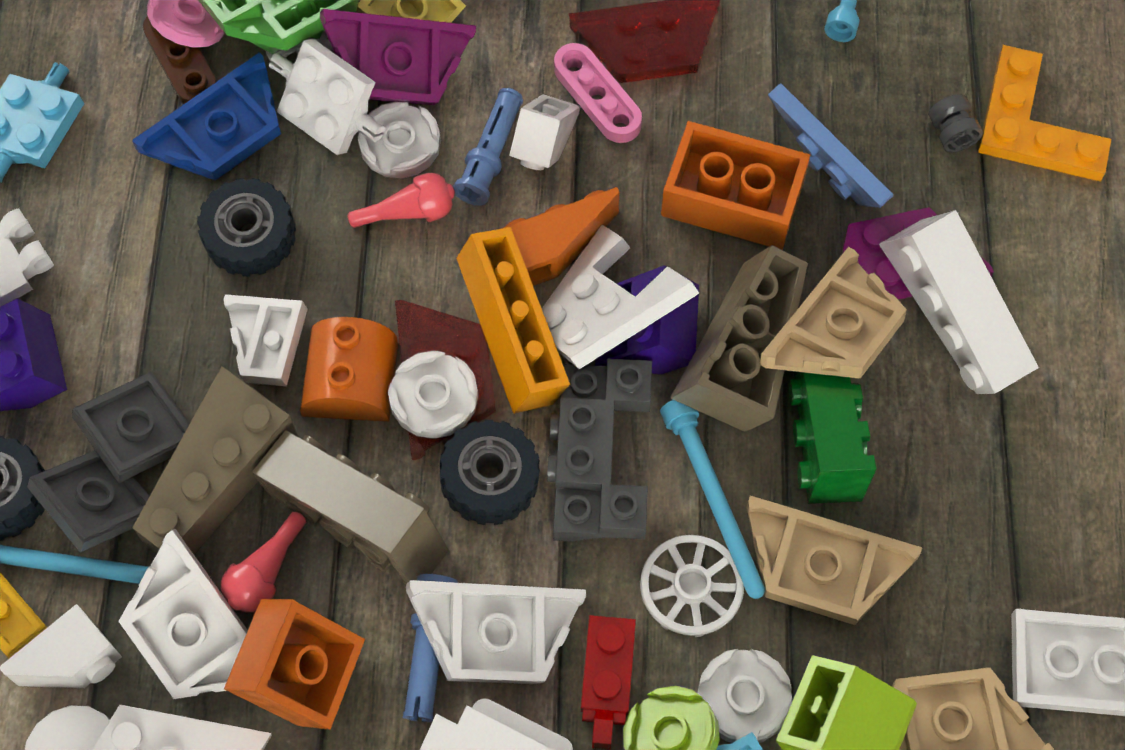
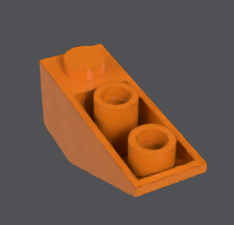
[500,187,620,286]

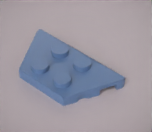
[768,83,893,208]

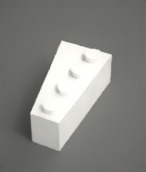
[879,210,1039,394]

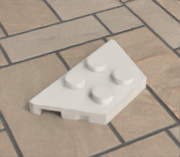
[118,529,248,699]
[406,580,586,684]

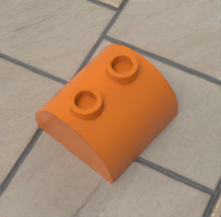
[300,317,398,422]

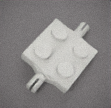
[269,39,385,155]

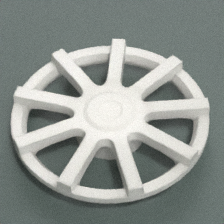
[640,535,744,637]

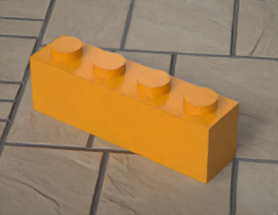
[456,227,570,414]

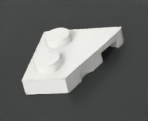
[224,294,308,386]

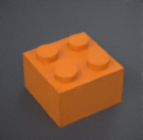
[224,599,365,730]

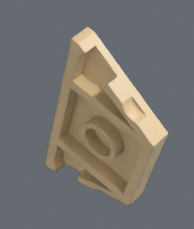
[760,247,907,379]
[747,495,922,625]
[892,667,1054,750]

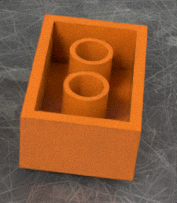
[661,121,811,250]

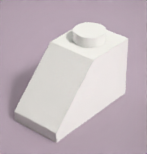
[509,94,581,170]
[0,604,122,688]

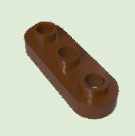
[143,16,216,105]

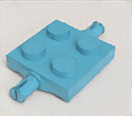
[0,62,84,183]

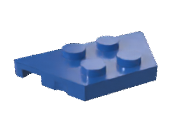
[132,52,281,180]

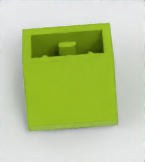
[776,655,917,750]

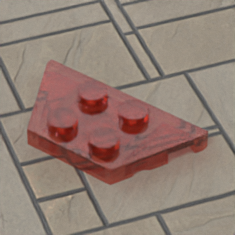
[569,0,720,83]
[395,300,496,460]

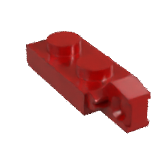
[581,615,636,750]

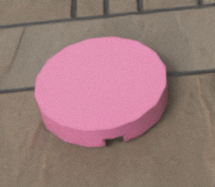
[147,0,225,48]

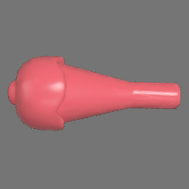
[348,172,455,228]
[221,512,306,613]

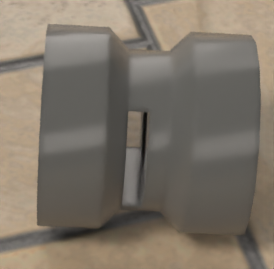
[928,94,983,152]

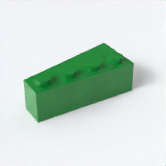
[789,371,877,504]

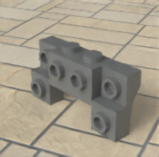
[547,359,652,542]

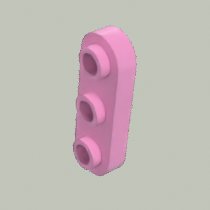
[554,43,642,143]

